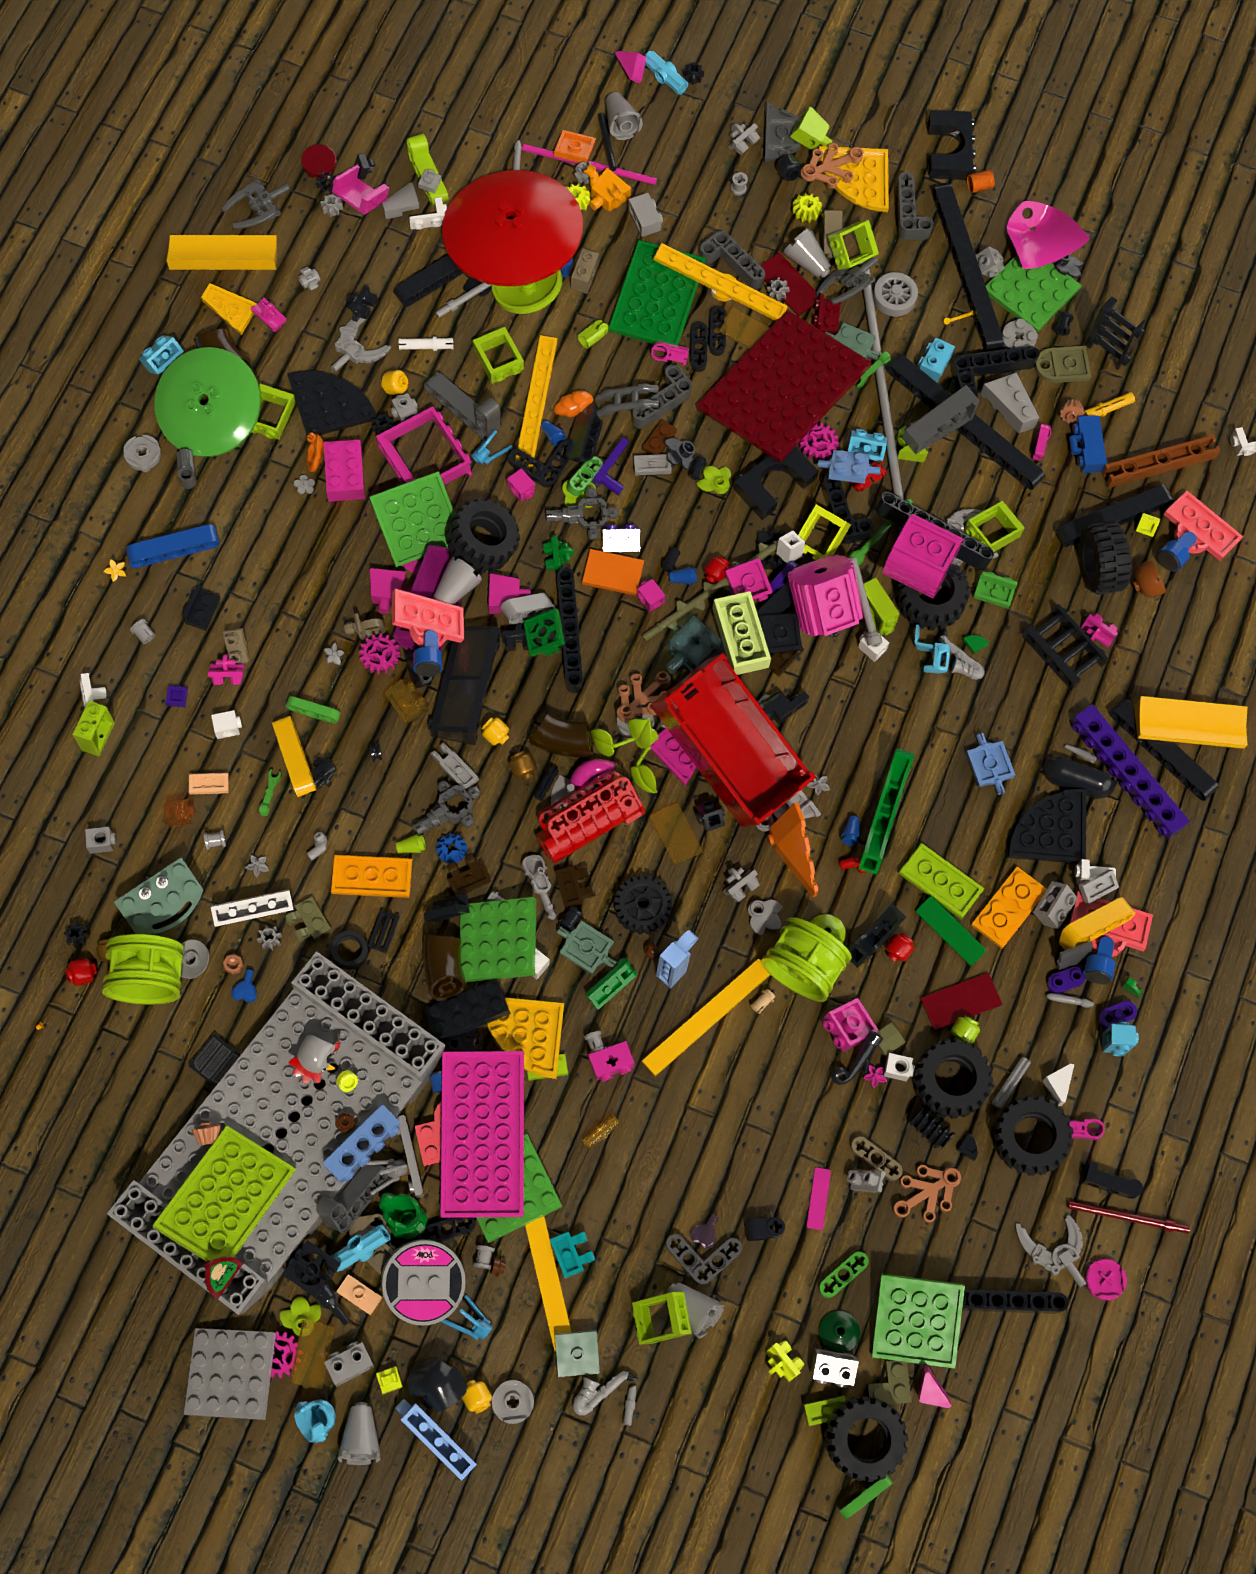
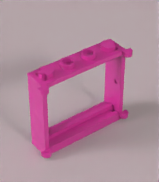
[376,406,473,485]

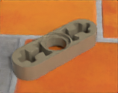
[850,1137,903,1181]

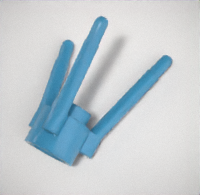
[471,430,513,465]
[441,1295,493,1340]

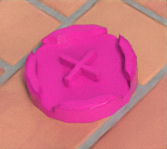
[1085,1259,1127,1301]

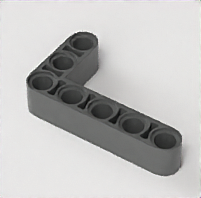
[424,372,500,440]

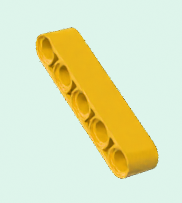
[272,715,316,797]

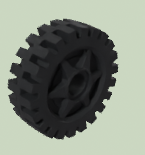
[614,875,672,935]

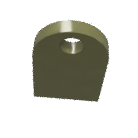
[1035,346,1091,383]

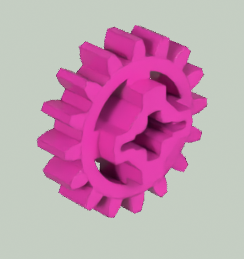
[799,423,839,461]
[359,633,401,675]
[271,1332,303,1379]

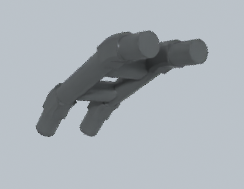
[595,384,659,417]

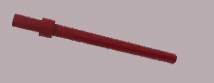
[1068,1201,1190,1234]

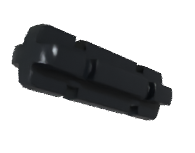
[534,765,559,801]

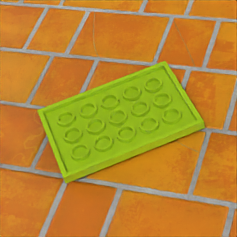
[153,1126,296,1261]

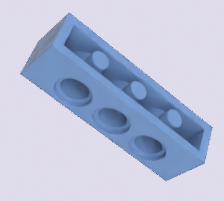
[322,1104,401,1184]

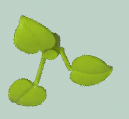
[591,718,658,793]

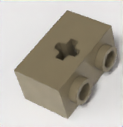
[571,248,599,294]

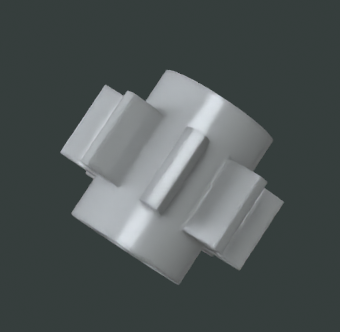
[574,162,592,184]
[321,194,343,217]
[298,267,320,290]
[767,277,790,301]
[257,925,282,951]

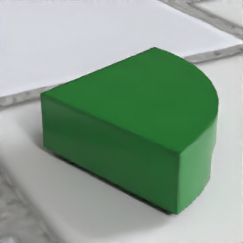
[963,635,989,655]
[1121,977,1142,998]

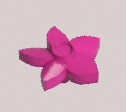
[863,1065,887,1088]

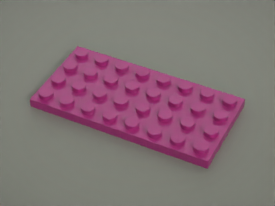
[441,1051,524,1218]

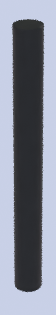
[598,113,617,171]

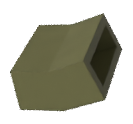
[877,1022,906,1057]

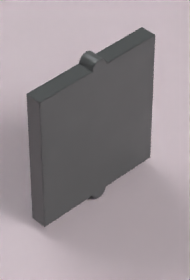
[1057,941,1093,971]

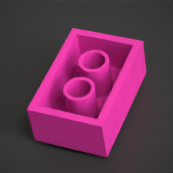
[324,440,365,502]

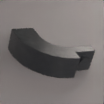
[848,904,907,968]

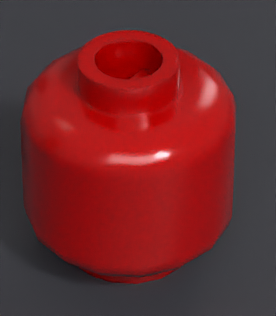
[703,556,730,584]
[885,932,915,962]
[65,958,97,986]

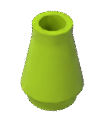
[396,834,426,854]

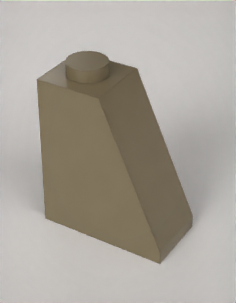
[821,210,842,259]

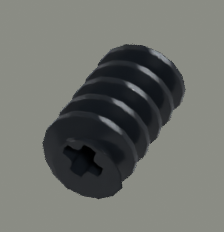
[910,1108,955,1149]

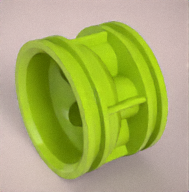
[761,917,852,1002]
[102,934,184,1005]

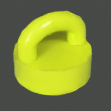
[335,1070,358,1092]

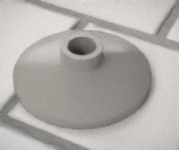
[181,940,209,979]

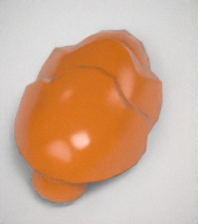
[554,390,594,418]
[306,432,324,472]

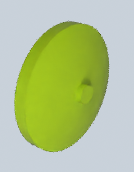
[492,270,562,314]

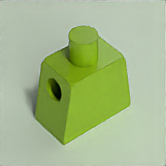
[790,106,832,150]

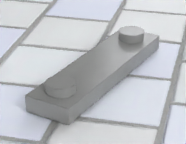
[397,1115,424,1199]

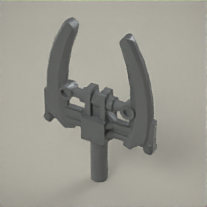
[222,179,290,229]
[816,256,878,304]

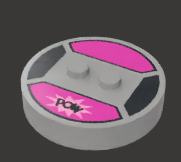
[381,1239,465,1326]

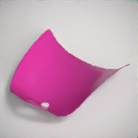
[1007,201,1090,269]

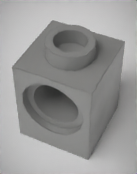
[85,827,116,854]

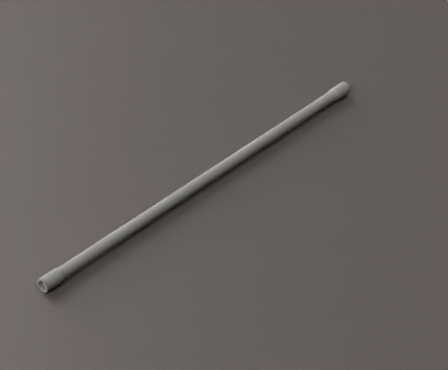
[858,260,904,533]

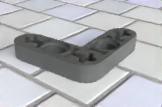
[666,1234,742,1285]

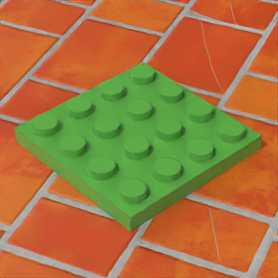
[986,254,1082,333]
[369,471,455,567]
[460,897,536,982]
[476,1134,562,1243]
[872,1273,965,1368]

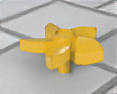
[104,559,126,582]

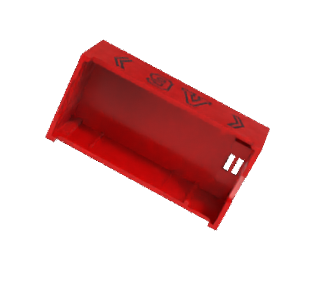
[650,653,816,827]

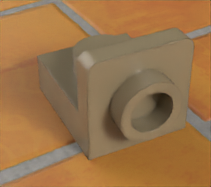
[367,1242,396,1275]

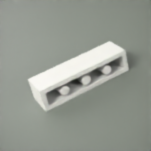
[211,889,293,927]

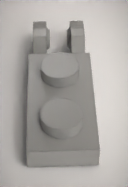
[430,743,479,791]

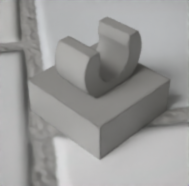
[418,169,442,194]

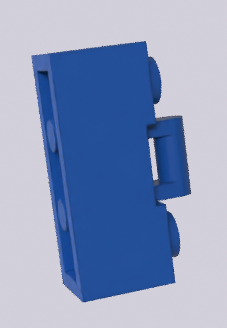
[1069,415,1107,473]

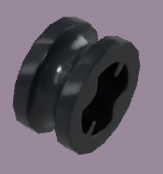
[370,744,382,762]

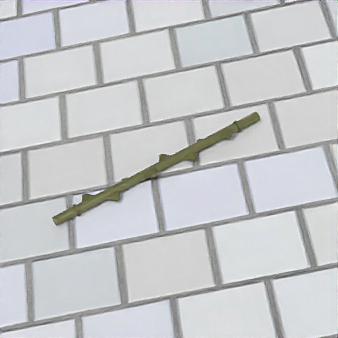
[642,532,789,642]

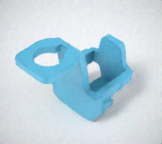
[915,624,950,674]

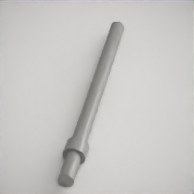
[435,282,491,318]

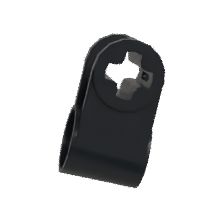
[745,1217,785,1241]

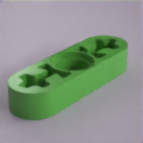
[567,456,603,496]
[285,696,341,724]
[819,1252,869,1298]
[839,1474,893,1520]

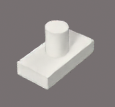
[79,673,106,709]

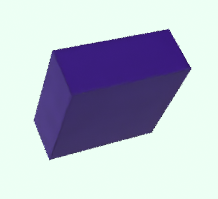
[166,686,188,708]

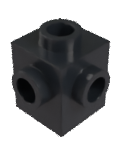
[696,800,725,832]

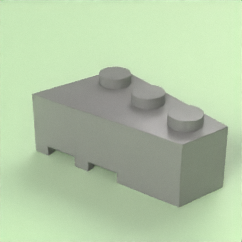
[980,373,1039,433]

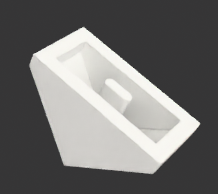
[1043,1064,1074,1106]

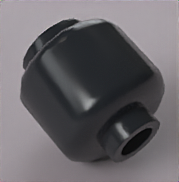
[776,154,802,181]

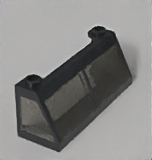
[428,626,501,746]

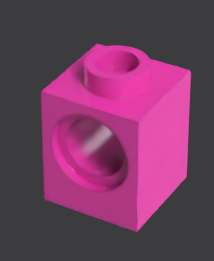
[507,468,535,502]
[637,579,666,613]

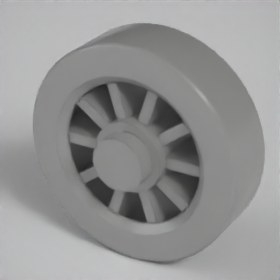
[873,272,918,317]

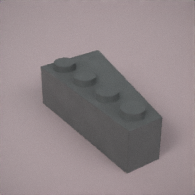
[903,385,980,454]

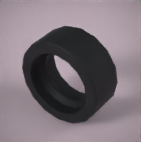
[330,930,369,970]

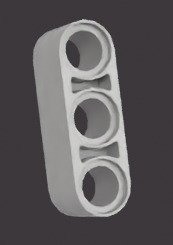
[500,593,555,624]

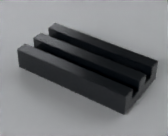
[368,910,400,954]

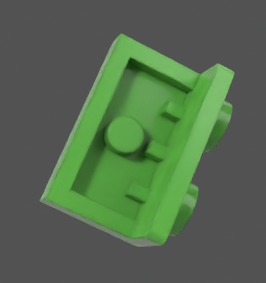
[973,572,1018,609]

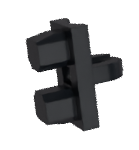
[502,623,535,651]

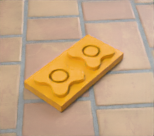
[331,855,412,898]
[971,867,1047,949]

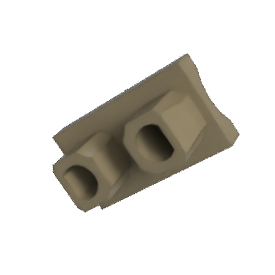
[223,628,250,664]

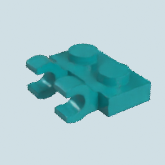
[550,1231,595,1279]

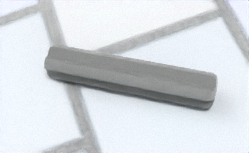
[992,1057,1031,1109]

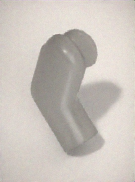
[306,832,327,861]

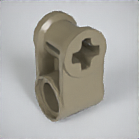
[349,1214,389,1239]

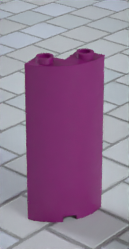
[393,545,462,652]

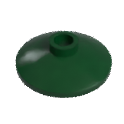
[819,1311,860,1353]

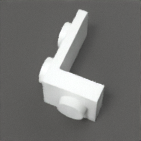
[409,197,447,230]
[1230,427,1256,456]
[1075,859,1116,885]

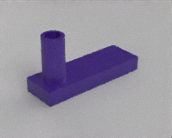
[592,437,629,495]

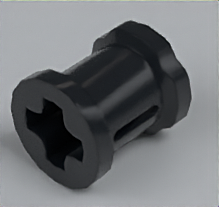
[1054,312,1074,336]
[558,906,584,932]

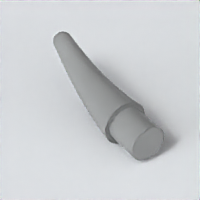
[1064,744,1097,763]

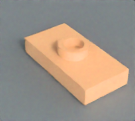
[189,773,229,795]
[336,1274,382,1316]

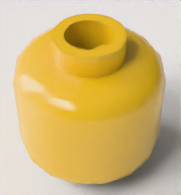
[381,370,408,395]
[481,718,509,746]
[462,1380,492,1414]

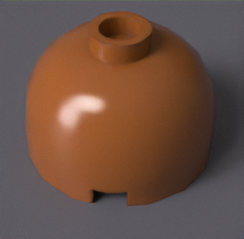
[1133,560,1166,597]

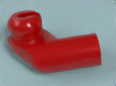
[840,857,867,874]

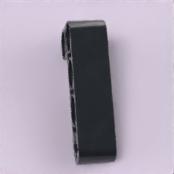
[822,474,873,544]

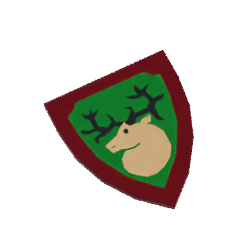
[203,1256,244,1299]

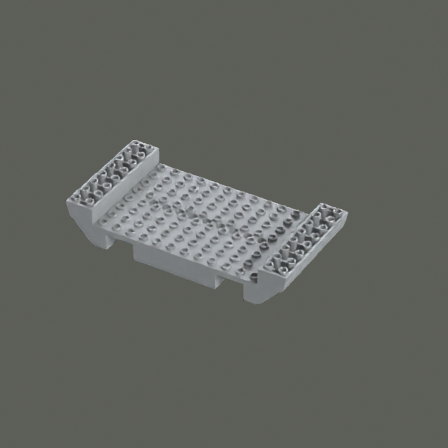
[107,951,445,1315]

